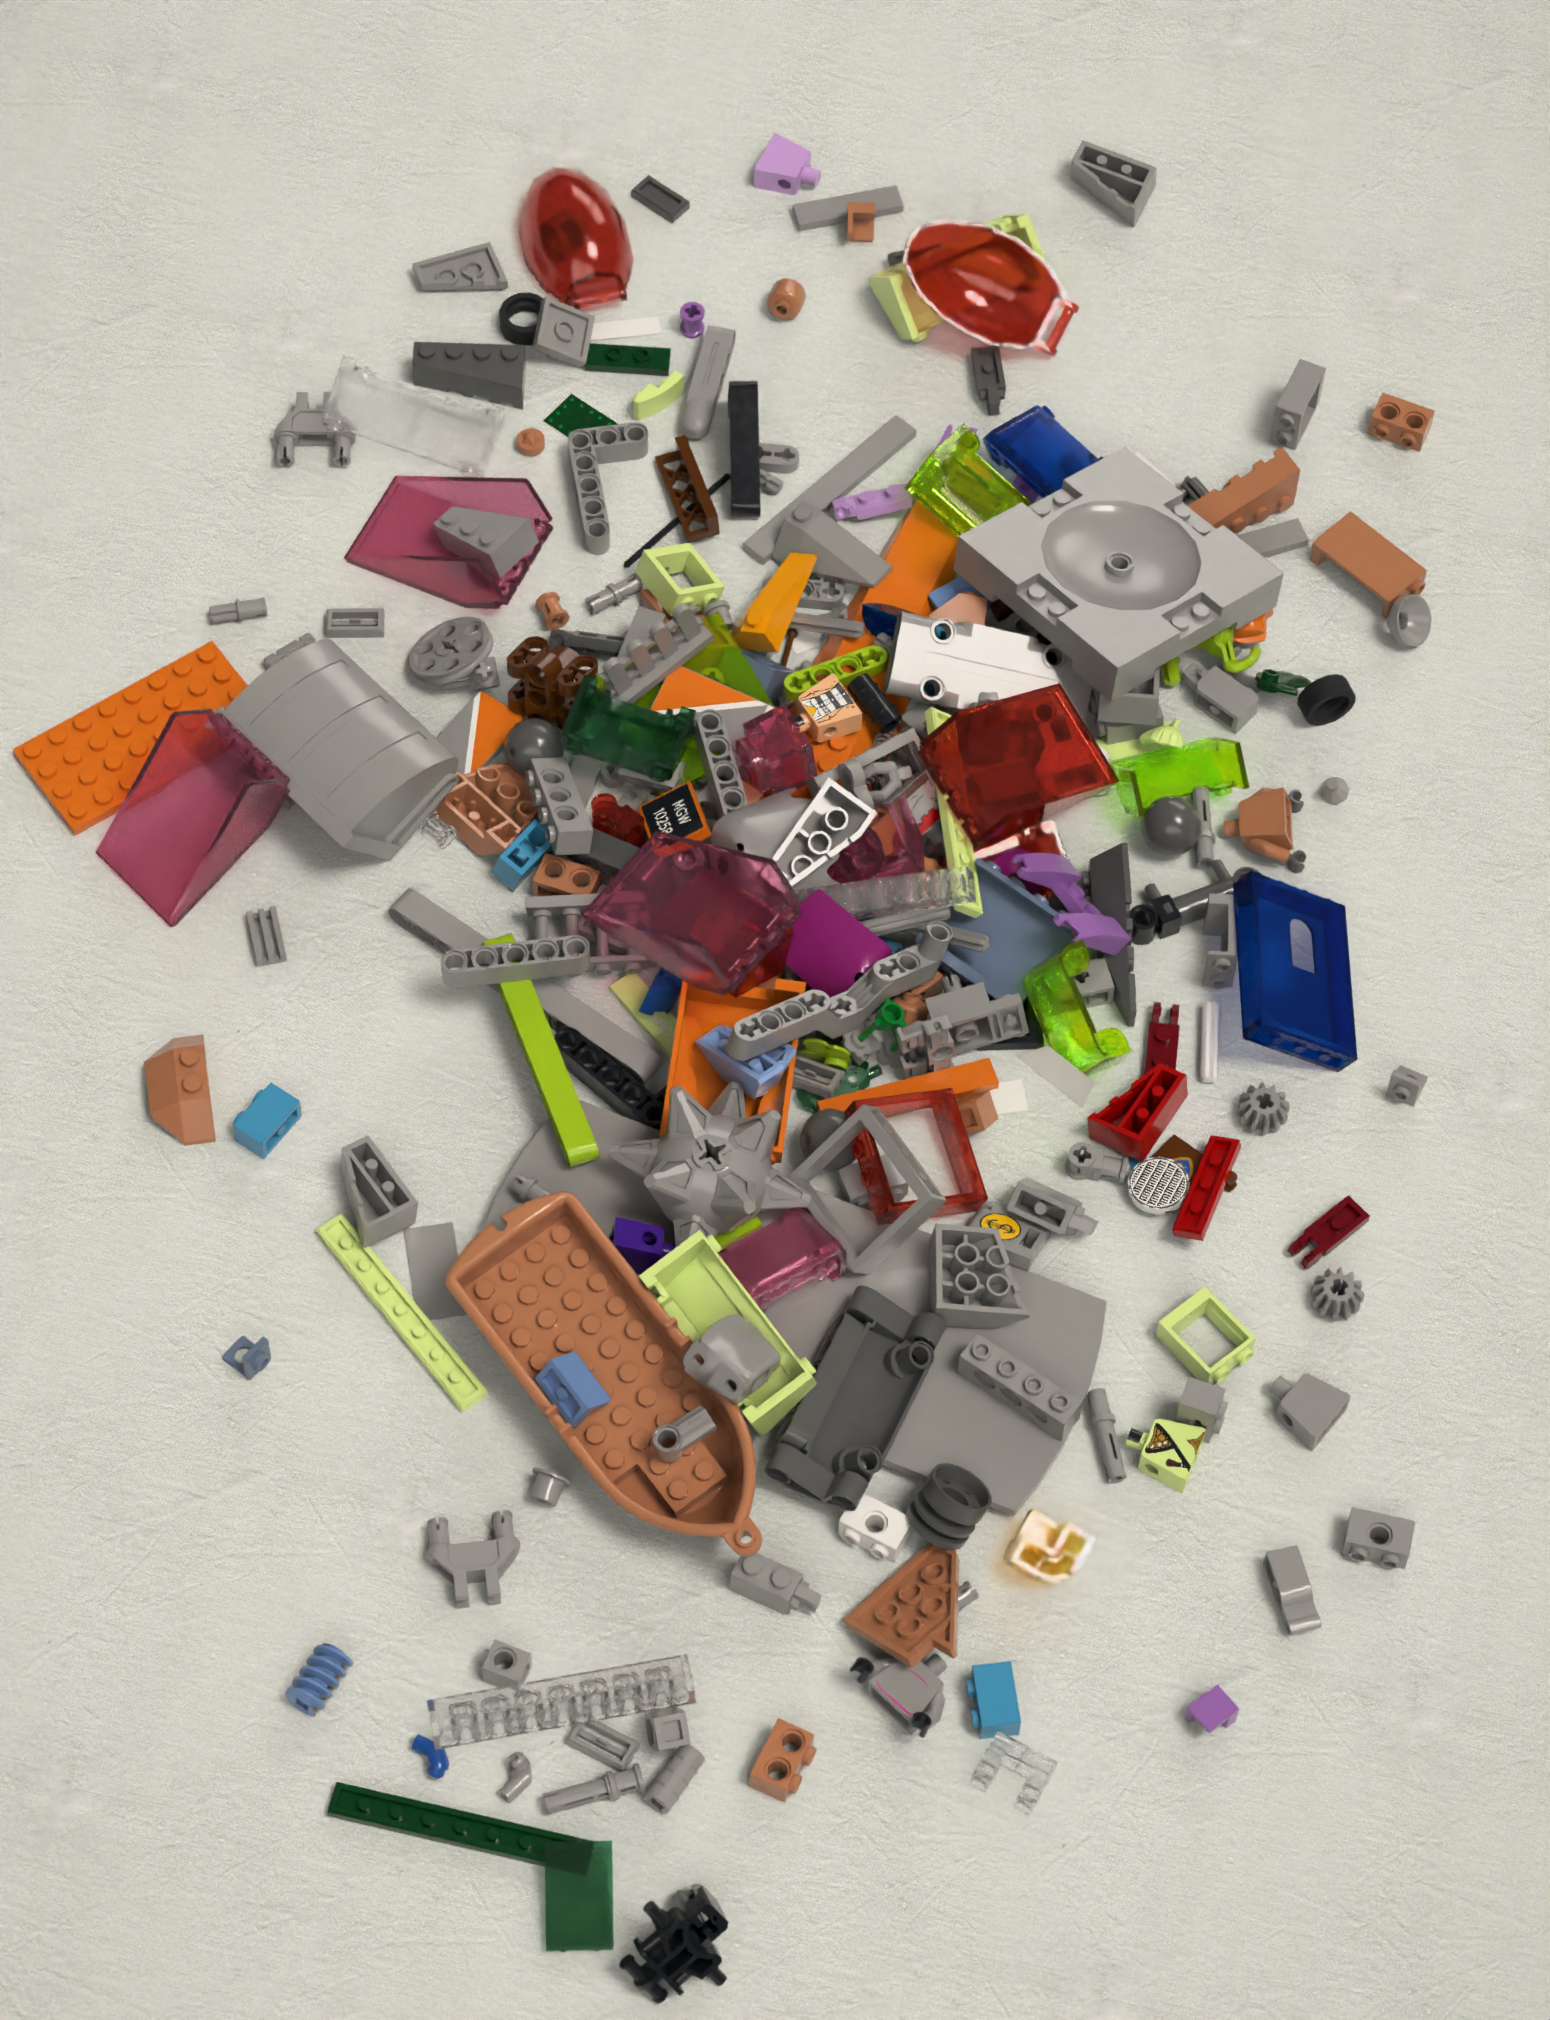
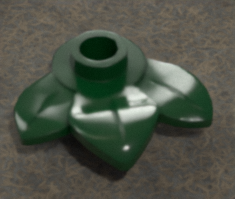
[1255,669,1311,696]

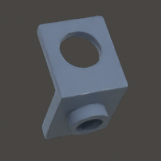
[222,1336,271,1380]

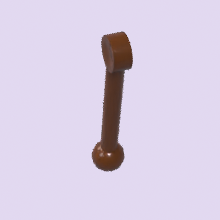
[781,629,798,667]

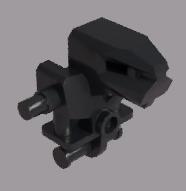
[619,1884,728,2004]

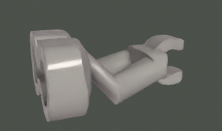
[838,760,912,810]

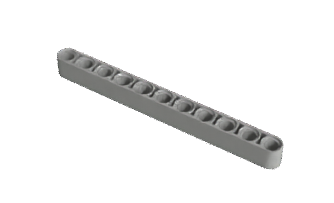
[388,888,663,1086]

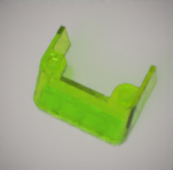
[1108,737,1250,818]

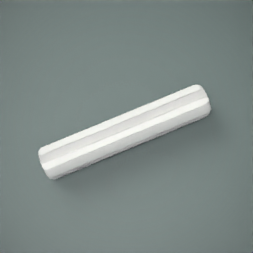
[1200,1001,1219,1083]

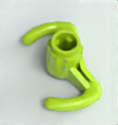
[1191,626,1261,674]

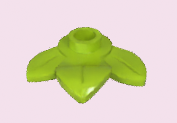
[798,1038,852,1072]

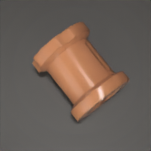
[535,592,569,630]

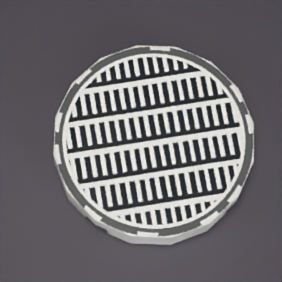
[1128,1157,1190,1215]

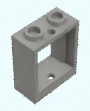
[1269,359,1326,450]

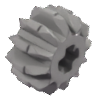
[1237,1082,1290,1136]
[1310,1267,1364,1322]

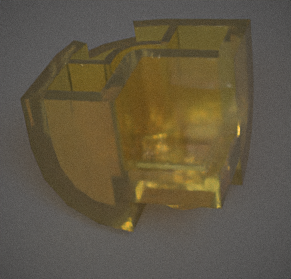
[1003,1509,1095,1584]

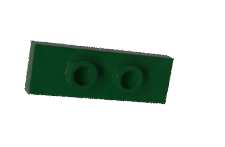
[586,343,671,376]

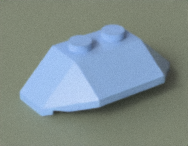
[695,1025,797,1099]

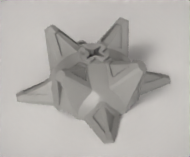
[609,1081,812,1248]

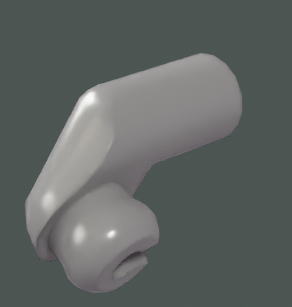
[499,1752,532,1803]

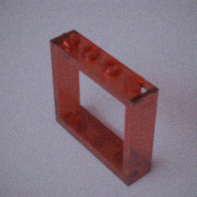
[844,1088,988,1225]

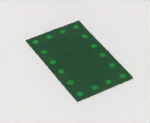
[543,393,618,437]

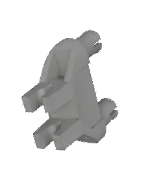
[274,392,356,466]
[426,1510,520,1608]

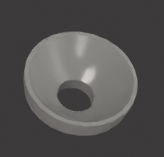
[1387,594,1431,647]

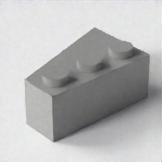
[1071,140,1157,227]
[433,506,539,578]
[339,1136,418,1249]

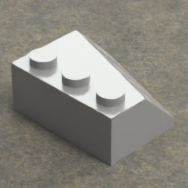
[929,1224,1030,1330]

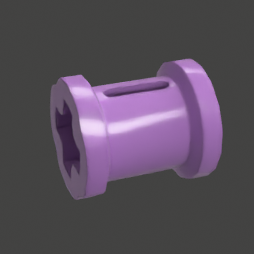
[680,302,705,339]

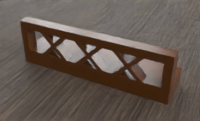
[655,435,720,543]

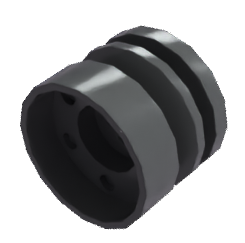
[907,1463,992,1550]

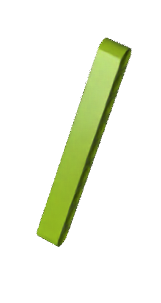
[482,933,600,1168]

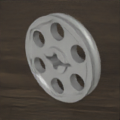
[409,617,493,685]

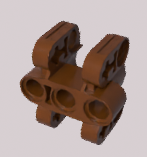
[507,636,598,732]

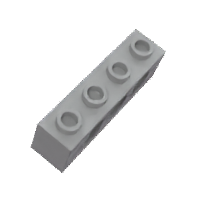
[525,757,594,855]
[957,1333,1083,1441]

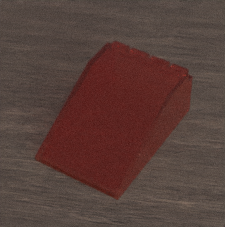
[917,683,1120,847]

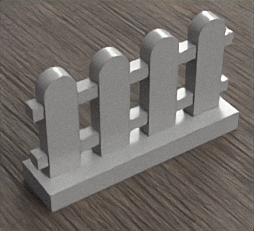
[600,603,715,711]

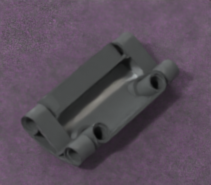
[764,1285,947,1511]

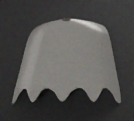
[711,788,841,896]

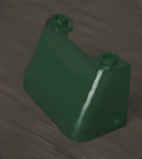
[560,675,696,782]

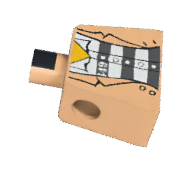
[788,673,862,743]

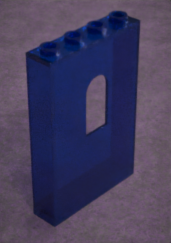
[1233,871,1358,1072]

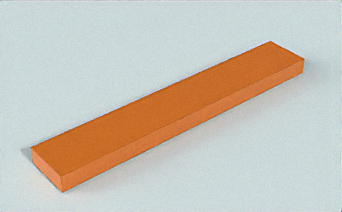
[816,1058,999,1117]

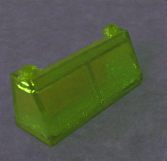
[905,423,1033,537]

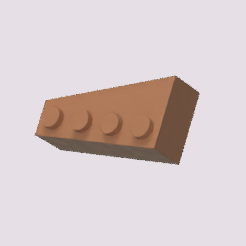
[1188,446,1300,533]

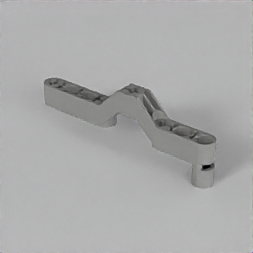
[726,921,953,1061]

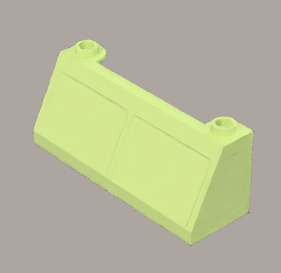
[867,213,1051,342]
[639,1230,817,1437]

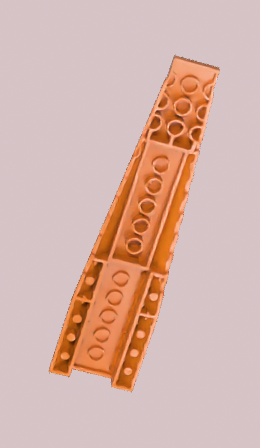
[748,464,991,799]

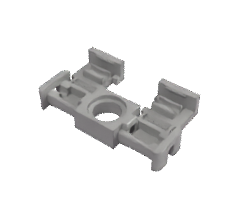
[896,1015,955,1079]

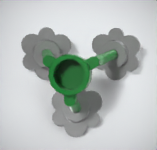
[842,999,910,1068]

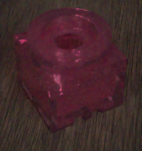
[735,704,818,794]

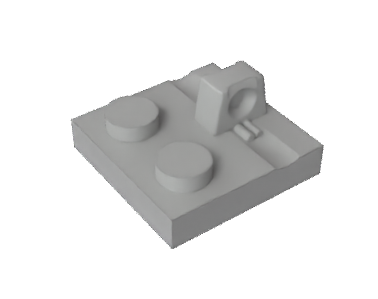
[532,296,595,368]

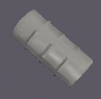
[644,1745,705,1814]

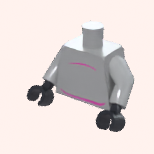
[849,1654,947,1738]

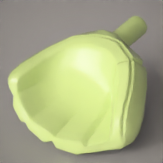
[1139,719,1184,750]

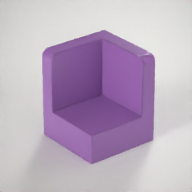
[1185,1684,1239,1733]

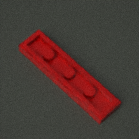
[1172,1135,1241,1241]

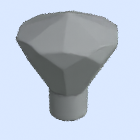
[1321,777,1350,805]

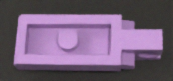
[832,483,913,520]

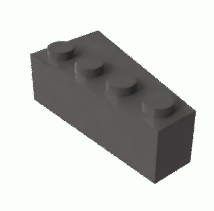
[412,342,526,410]

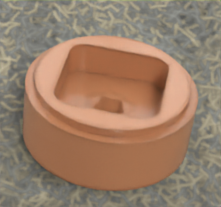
[517,428,545,456]

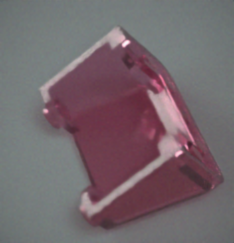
[718,1208,847,1313]

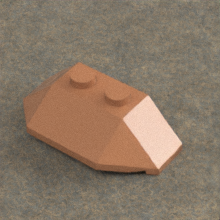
[144,1034,216,1146]

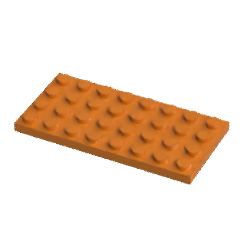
[13,641,248,836]

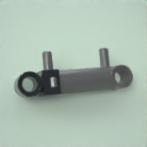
[1130,859,1262,945]

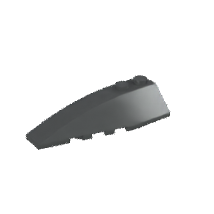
[1082,843,1137,1027]

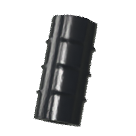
[847,673,902,734]

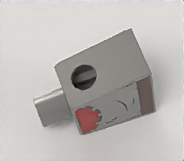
[876,770,943,845]

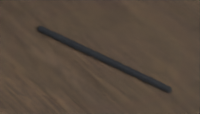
[624,473,731,568]

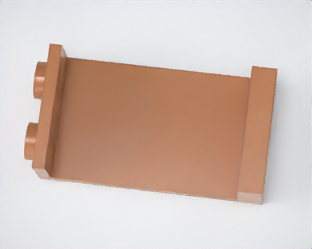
[1309,511,1427,619]

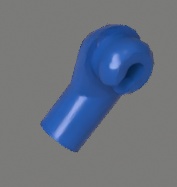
[411,1734,450,1779]

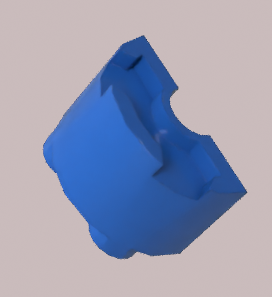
[639,952,687,1015]

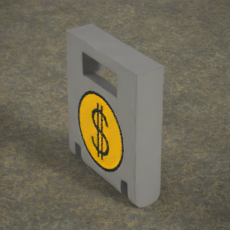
[968,1201,1051,1271]

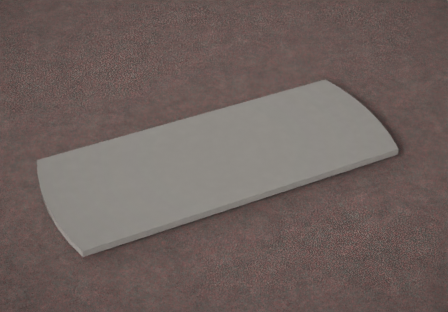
[482,1100,1107,1516]

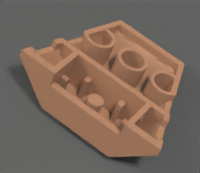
[436,763,538,856]

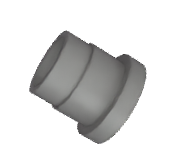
[701,600,734,633]

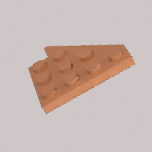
[843,1543,959,1668]

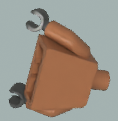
[1224,787,1306,873]

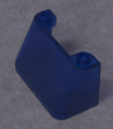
[982,405,1103,499]

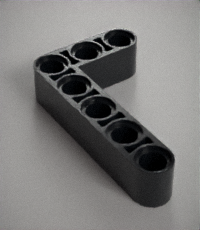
[728,381,760,517]
[554,1027,667,1130]

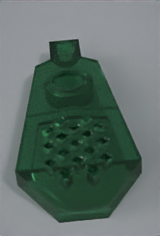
[796,1064,883,1113]

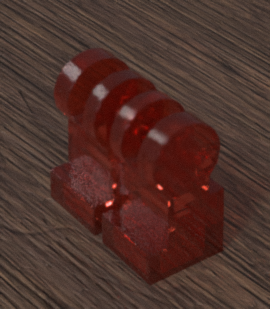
[591,793,645,850]

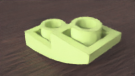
[632,371,684,420]

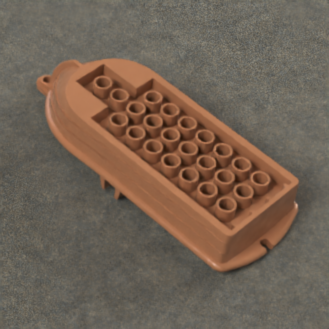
[445,1191,762,1557]

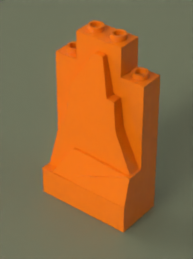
[659,966,806,1165]

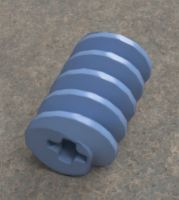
[285,1643,354,1717]

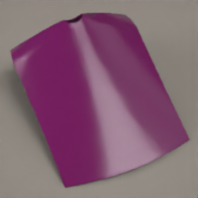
[768,888,892,998]

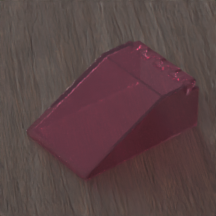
[344,476,553,609]
[95,709,290,927]
[581,831,802,996]

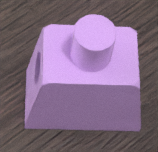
[754,133,821,195]

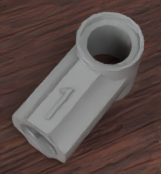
[653,1405,717,1462]

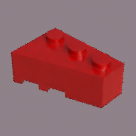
[1087,1063,1188,1162]

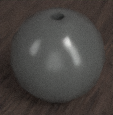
[504,718,564,776]
[1141,796,1201,856]
[799,1108,862,1172]

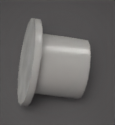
[529,1468,572,1507]

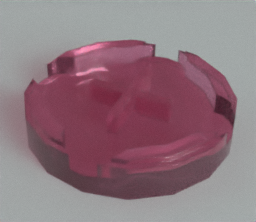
[833,826,884,883]

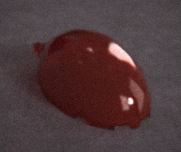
[519,166,633,310]
[903,219,1080,357]

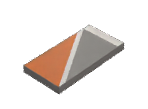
[648,666,779,762]
[436,690,527,774]

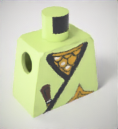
[1125,1418,1206,1493]

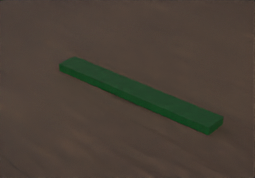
[327,1782,595,1876]

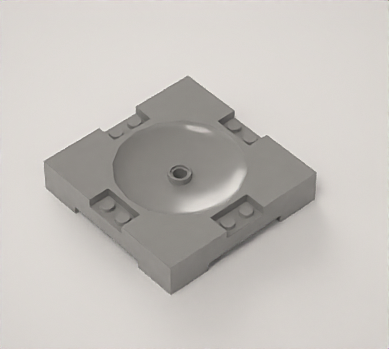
[953,447,1284,702]

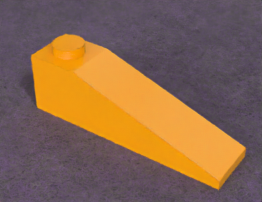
[730,552,817,653]

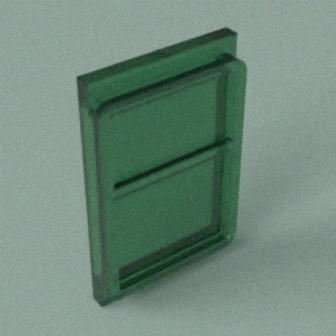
[545,1840,614,1952]

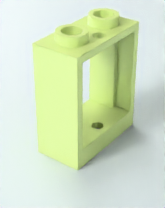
[635,542,725,616]
[1156,1287,1256,1384]

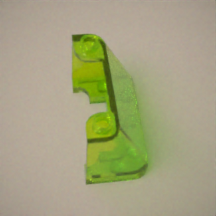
[1023,939,1131,1076]

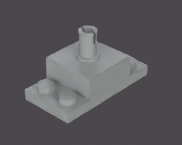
[902,975,1029,1063]

